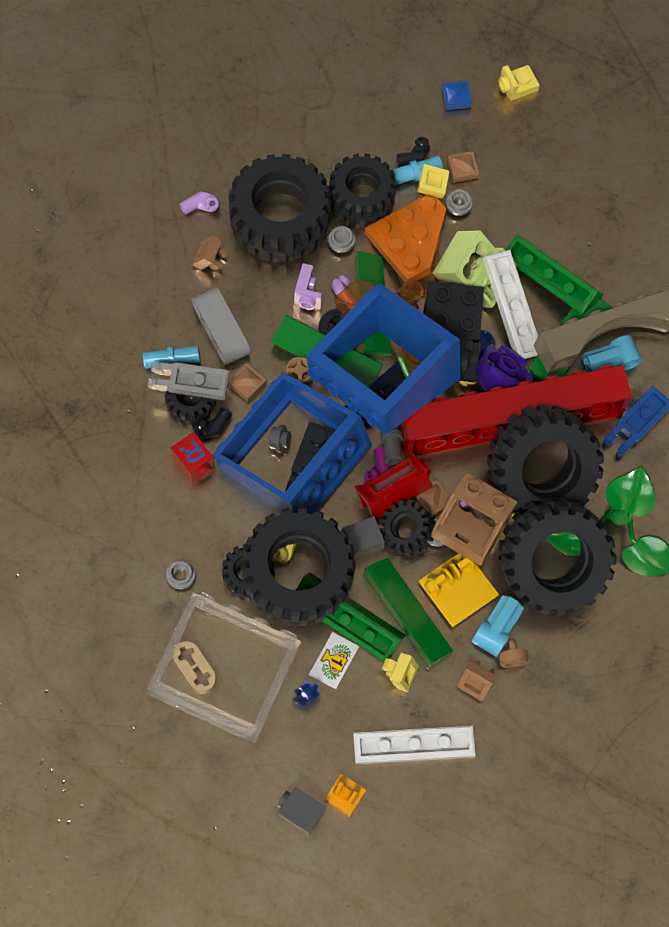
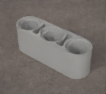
[191,287,251,365]

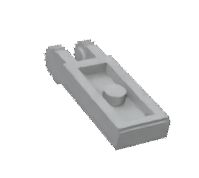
[147,362,230,400]

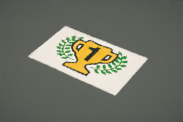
[309,632,359,689]

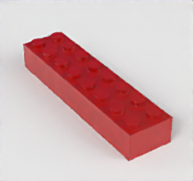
[399,365,632,459]

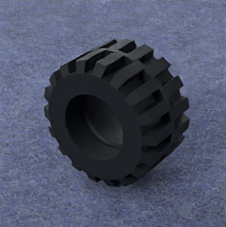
[329,153,396,228]

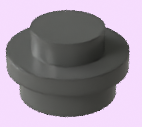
[269,425,291,453]

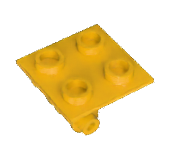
[418,553,499,628]

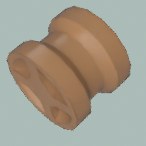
[286,357,313,387]

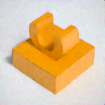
[324,774,366,817]

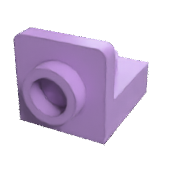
[294,263,322,310]

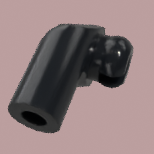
[192,407,233,438]

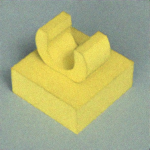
[417,164,449,199]
[382,653,419,693]

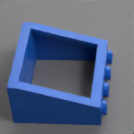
[307,283,460,434]
[212,372,372,515]

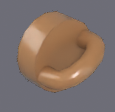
[498,638,529,668]

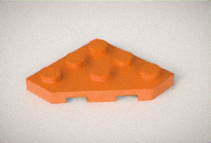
[364,195,447,286]

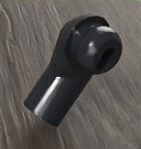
[396,137,430,167]

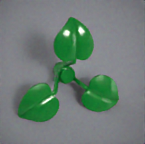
[545,465,669,577]

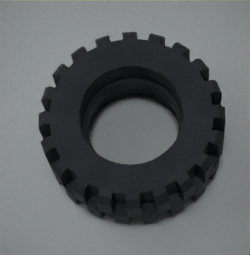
[228,154,332,261]
[487,405,604,515]
[498,497,617,615]
[242,507,356,626]

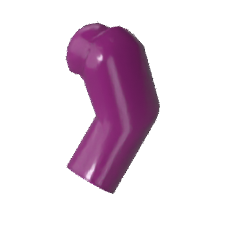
[365,447,391,482]

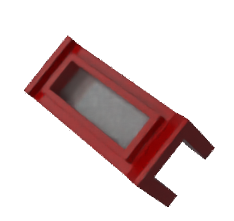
[354,452,432,520]

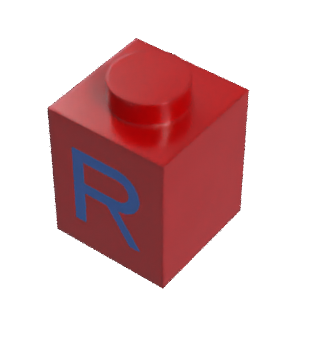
[170,432,215,483]

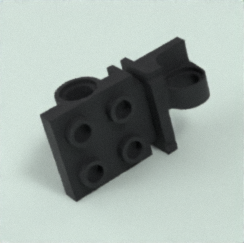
[423,280,484,383]

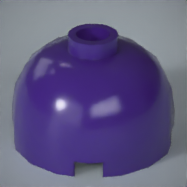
[476,344,533,392]

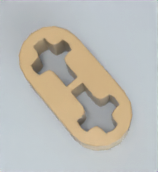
[173,641,216,694]

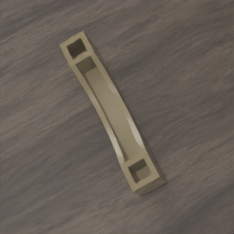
[533,286,669,373]

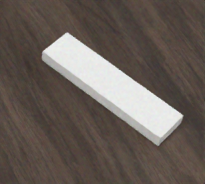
[483,250,538,360]
[353,726,476,764]

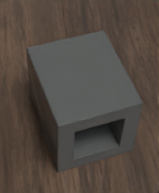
[342,516,385,561]
[277,787,326,836]

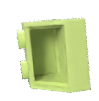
[432,230,517,308]

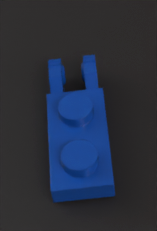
[603,386,669,457]

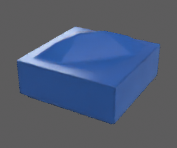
[442,81,472,110]

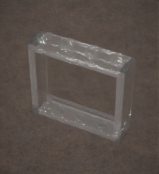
[146,592,301,744]

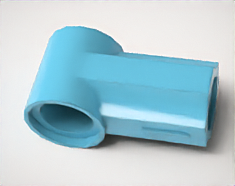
[582,335,642,372]
[471,595,524,657]

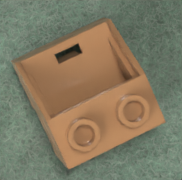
[431,473,517,566]

